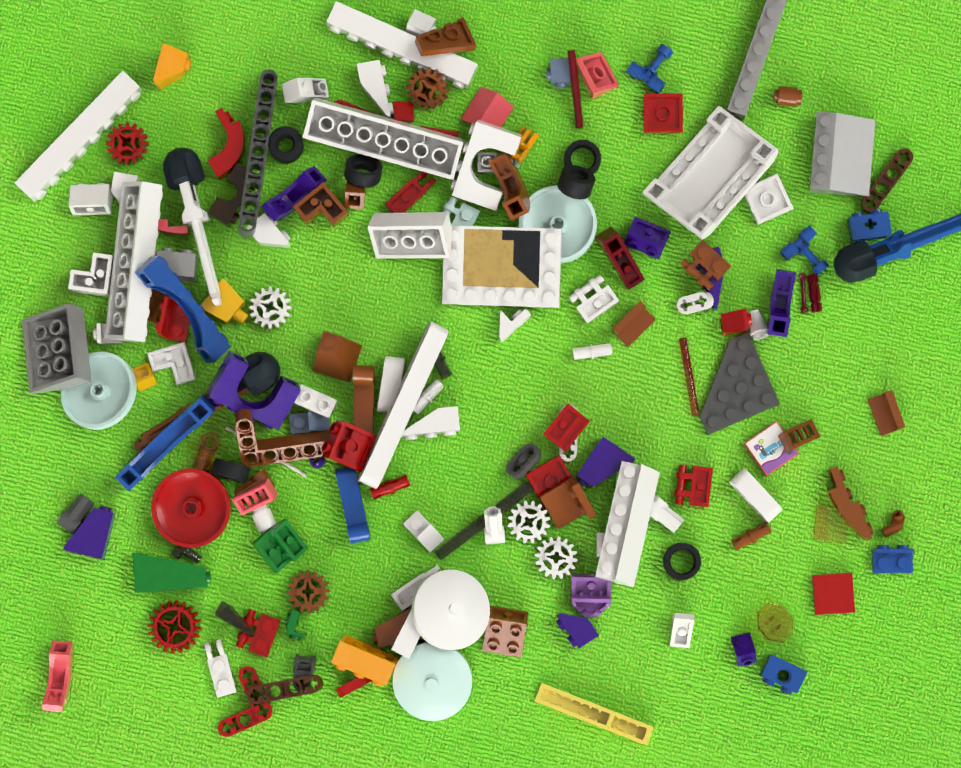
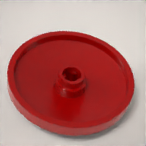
[151,468,231,548]

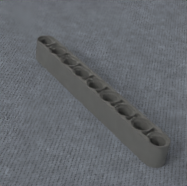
[238,70,278,238]

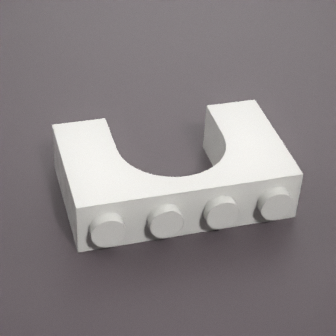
[450,120,522,211]

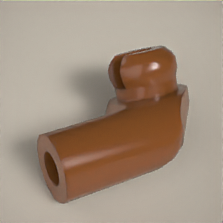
[881,510,905,538]

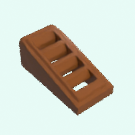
[778,419,821,453]

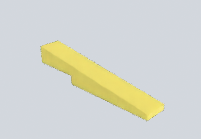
[535,683,655,746]

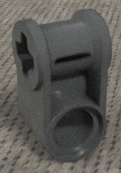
[293,654,316,692]

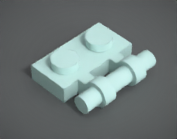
[443,197,480,226]

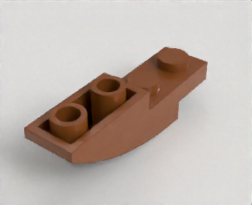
[827,466,873,540]

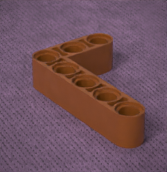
[353,365,375,434]
[235,408,331,467]

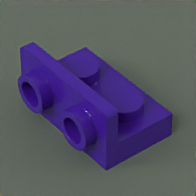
[624,216,671,259]

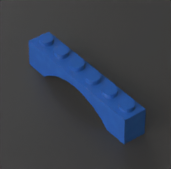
[135,255,231,363]
[115,393,216,491]

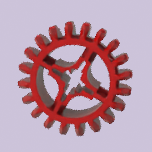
[148,600,202,654]

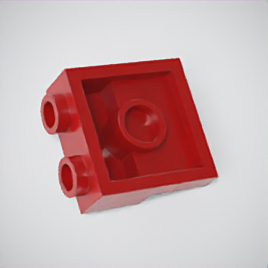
[322,419,376,472]

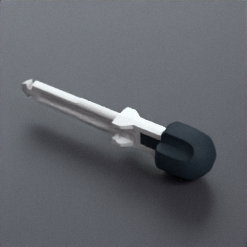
[163,148,222,306]

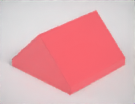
[576,52,619,100]
[461,87,514,127]

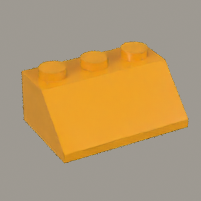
[331,634,399,686]

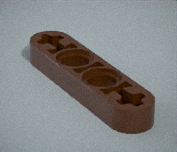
[861,148,913,213]
[247,674,323,704]

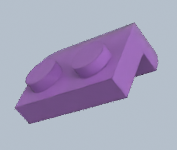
[571,574,611,617]

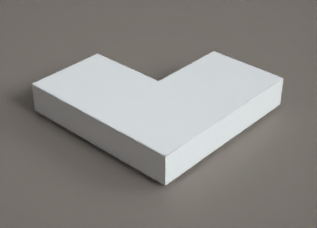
[147,342,196,386]

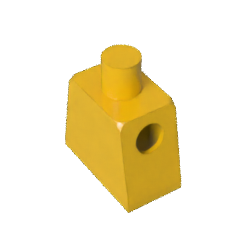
[201,278,249,325]

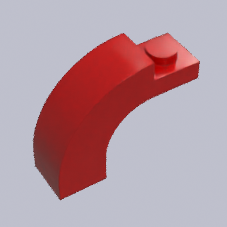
[208,108,245,180]

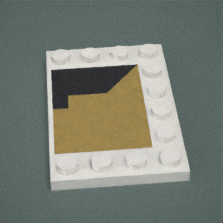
[442,226,562,308]

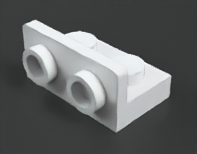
[294,384,338,418]

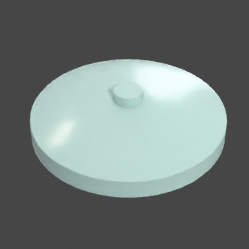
[519,185,597,263]
[61,352,137,430]
[392,641,472,721]

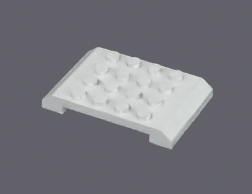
[642,106,779,240]

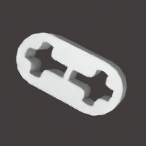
[677,292,714,314]

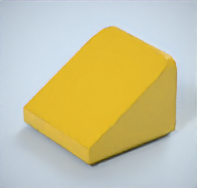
[132,362,157,391]

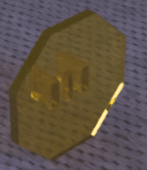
[757,603,793,643]

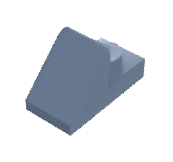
[289,411,330,435]

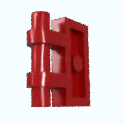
[674,465,713,508]
[236,609,281,658]

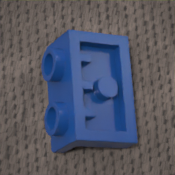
[872,545,914,573]

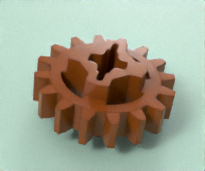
[406,67,449,110]
[287,570,330,613]

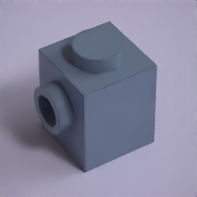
[546,58,571,89]

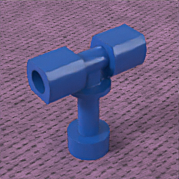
[627,44,673,94]
[780,225,829,275]

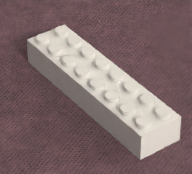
[303,98,466,180]
[105,181,163,342]

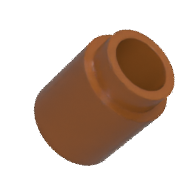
[773,86,802,107]

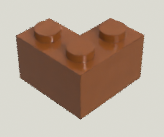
[293,182,349,228]

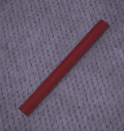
[567,50,584,128]

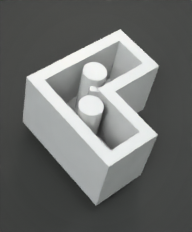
[68,253,114,297]

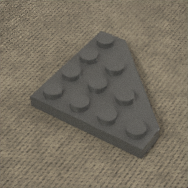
[699,332,780,435]

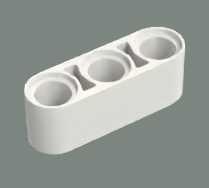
[377,356,405,413]
[729,468,783,523]

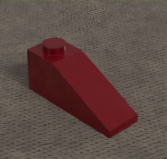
[595,227,645,290]

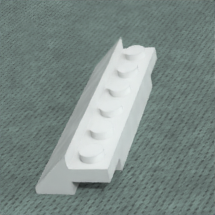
[595,461,660,587]

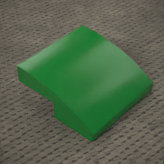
[251,519,308,574]

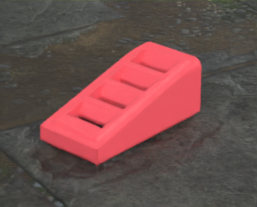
[232,478,278,516]

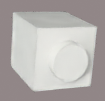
[405,9,437,37]

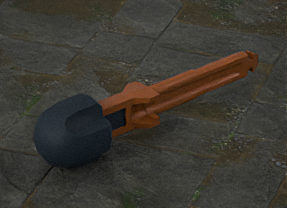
[134,352,280,451]

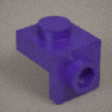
[731,632,757,667]

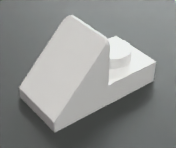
[499,309,531,343]
[403,511,444,553]
[670,613,694,648]

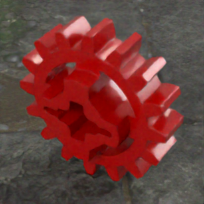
[106,122,149,165]

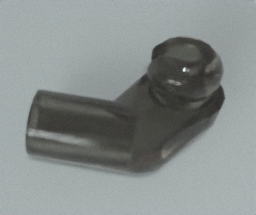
[171,546,202,564]

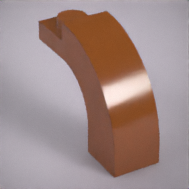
[488,152,530,221]

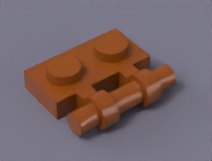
[680,240,731,290]

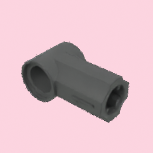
[57,493,95,535]

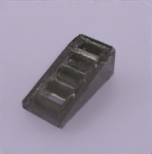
[215,601,255,636]

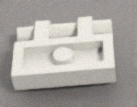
[568,275,619,324]

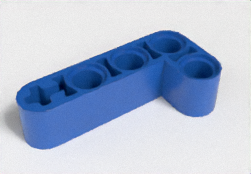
[335,467,371,544]

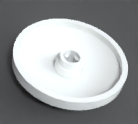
[412,570,490,650]

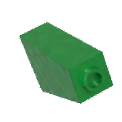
[132,553,211,593]

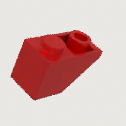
[719,308,752,336]

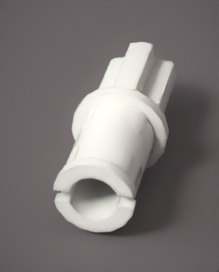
[573,344,612,360]
[414,380,444,414]

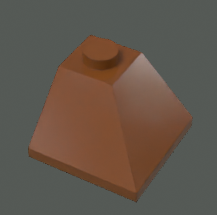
[312,331,362,383]

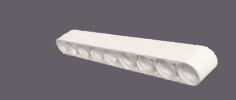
[358,321,449,489]

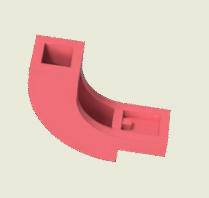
[42,640,73,712]

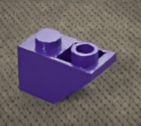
[556,613,599,649]

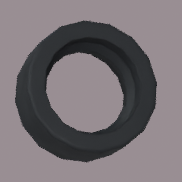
[564,140,601,175]
[344,154,383,188]
[211,458,250,483]
[663,543,701,580]

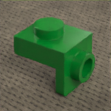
[284,610,307,641]

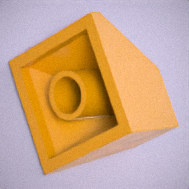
[153,43,192,90]

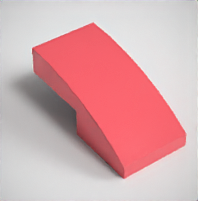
[157,219,190,236]

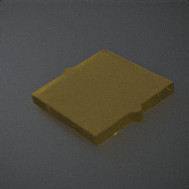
[813,505,848,543]

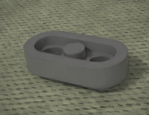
[506,444,541,479]

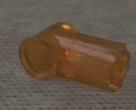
[193,433,220,472]

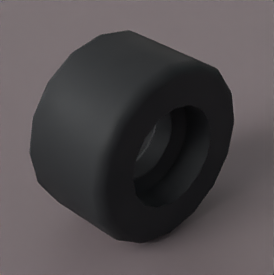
[268,126,304,164]
[557,165,596,200]

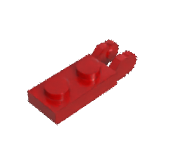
[385,171,436,213]

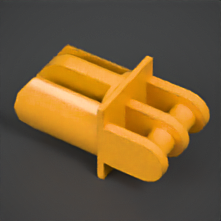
[507,125,539,164]

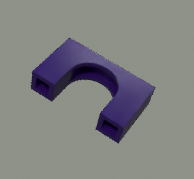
[207,351,301,430]

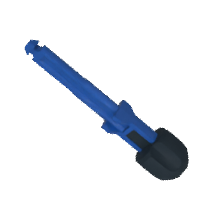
[833,214,961,283]

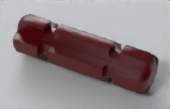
[807,274,822,313]

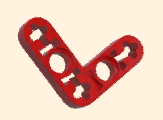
[218,666,273,737]

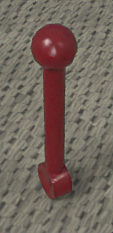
[798,273,808,313]

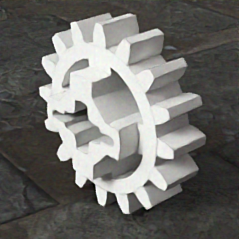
[249,286,292,330]
[508,501,550,543]
[535,536,578,579]

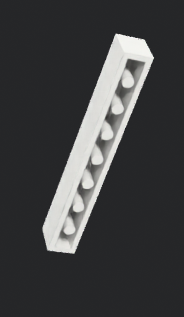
[326,1,478,89]
[15,71,142,202]

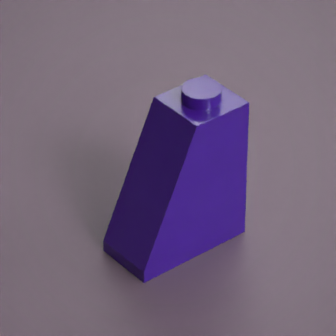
[576,437,635,488]
[63,506,116,560]

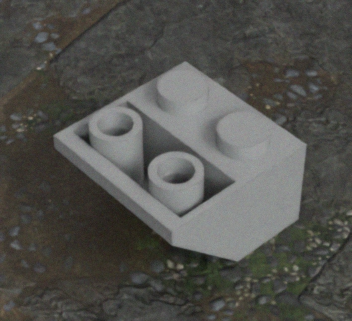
[156,248,199,283]

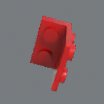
[155,295,190,343]

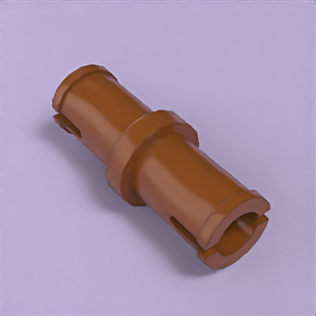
[731,522,772,551]

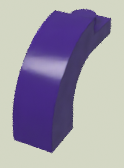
[261,166,327,221]
[767,269,796,337]

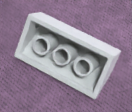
[368,212,452,259]

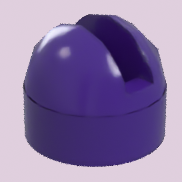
[309,456,325,469]

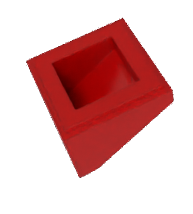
[394,101,414,122]

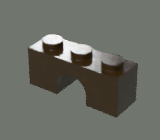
[208,163,256,228]

